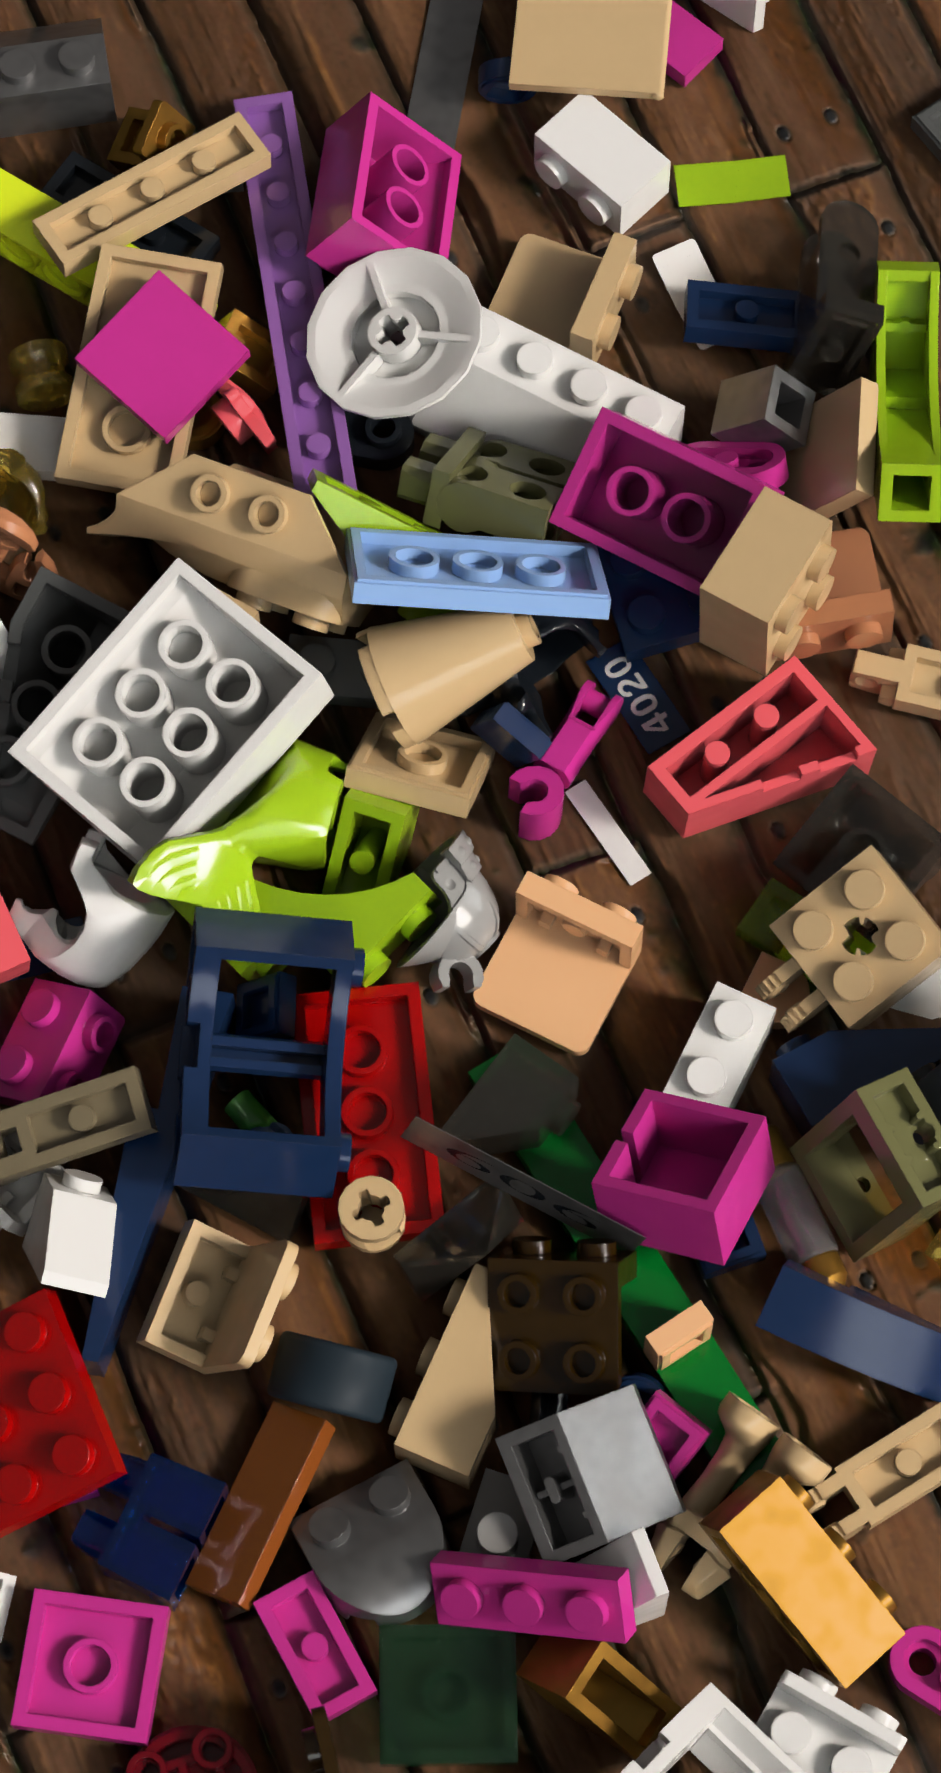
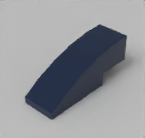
[755,1259,941,1403]

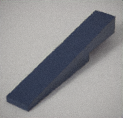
[82,986,236,1377]

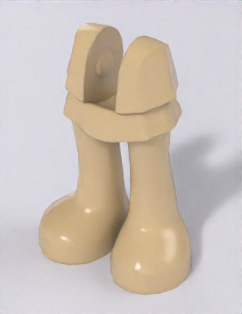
[650,1391,832,1600]

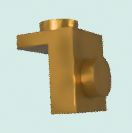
[107,99,196,171]

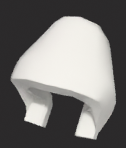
[9,828,175,988]

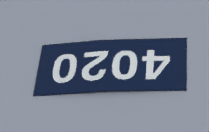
[586,642,691,755]

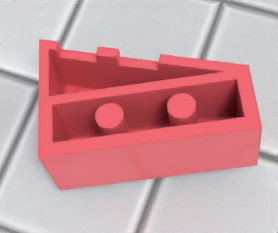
[643,655,877,838]

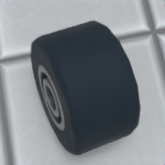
[267,1331,397,1423]

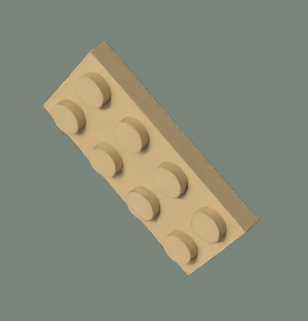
[54,242,224,493]

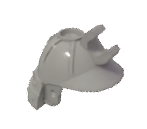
[397,829,500,993]

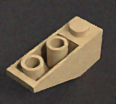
[388,1263,496,1490]

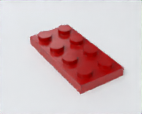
[294,981,446,1251]

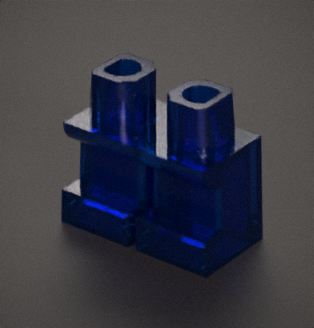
[71,1453,229,1612]

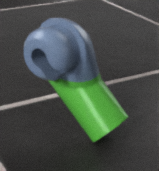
[224,1090,293,1134]

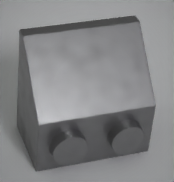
[0,18,117,138]

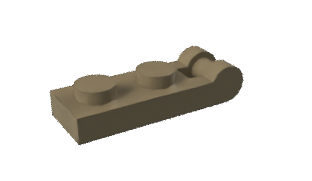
[0,1066,158,1187]

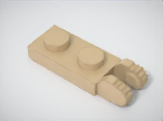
[807,1402,941,1540]

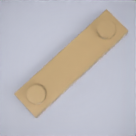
[32,111,271,278]

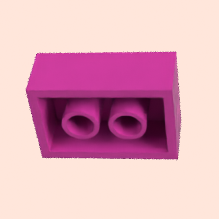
[548,407,785,596]

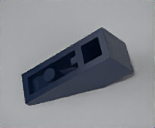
[768,1028,941,1137]

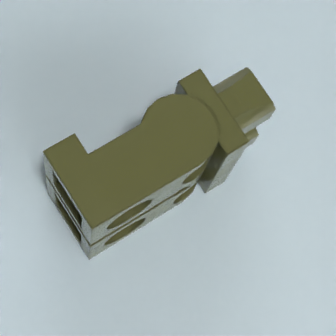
[397,427,576,541]

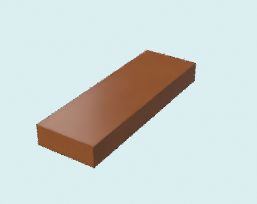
[185,1401,336,1612]

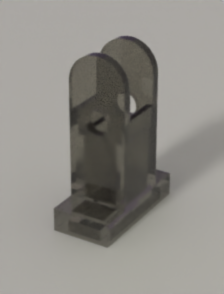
[782,200,884,395]

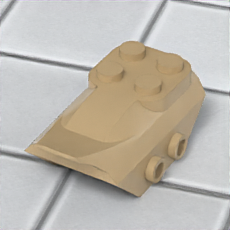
[87,454,374,635]

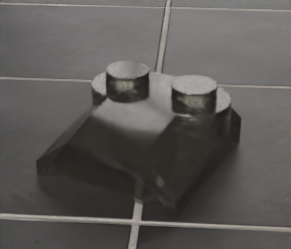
[773,764,941,944]

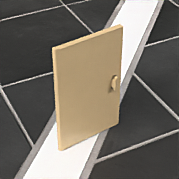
[509,0,672,101]

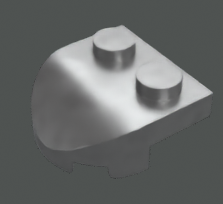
[290,1459,451,1627]

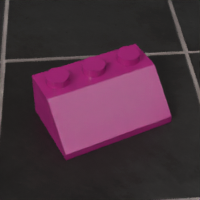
[305,92,462,276]

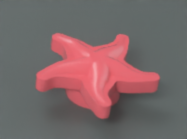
[210,379,278,455]

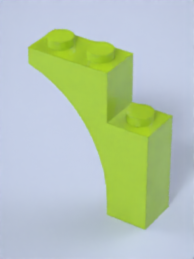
[869,261,941,523]
[166,872,442,988]

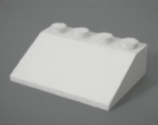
[7,557,335,864]

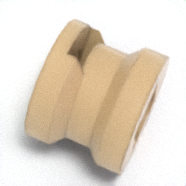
[338,1176,406,1253]

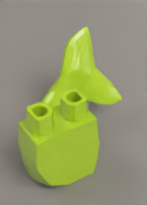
[127,739,348,913]

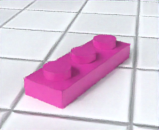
[429,1550,637,1644]

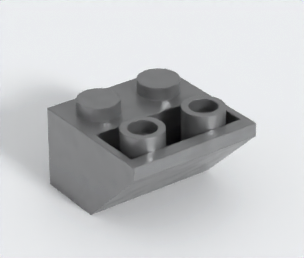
[495,1384,686,1562]

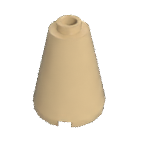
[356,610,542,749]

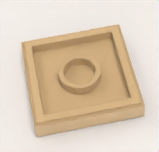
[780,377,879,518]
[343,711,495,819]

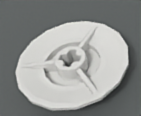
[306,247,482,420]

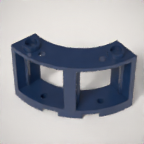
[173,907,365,1198]

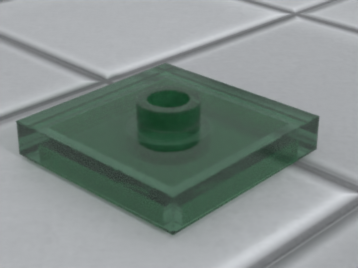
[379,1624,518,1767]

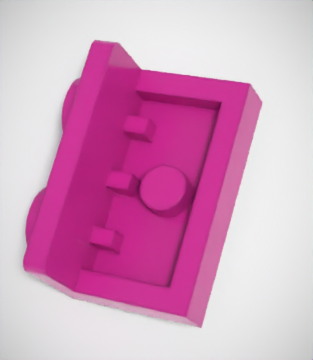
[0,978,125,1107]

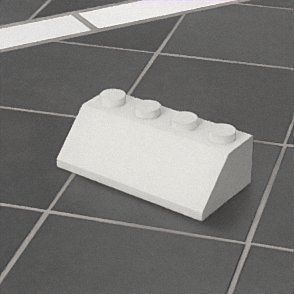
[412,306,685,462]

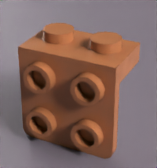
[776,527,895,661]

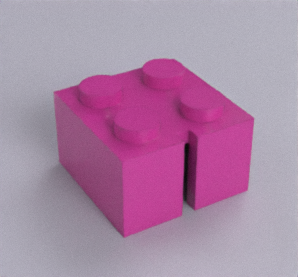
[591,1088,775,1266]

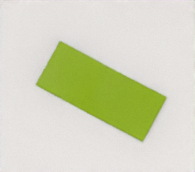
[673,155,791,207]

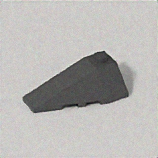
[0,566,130,847]

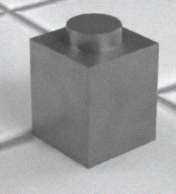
[711,365,816,452]

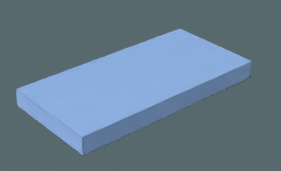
[344,527,611,620]

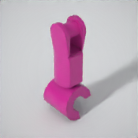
[508,679,624,841]

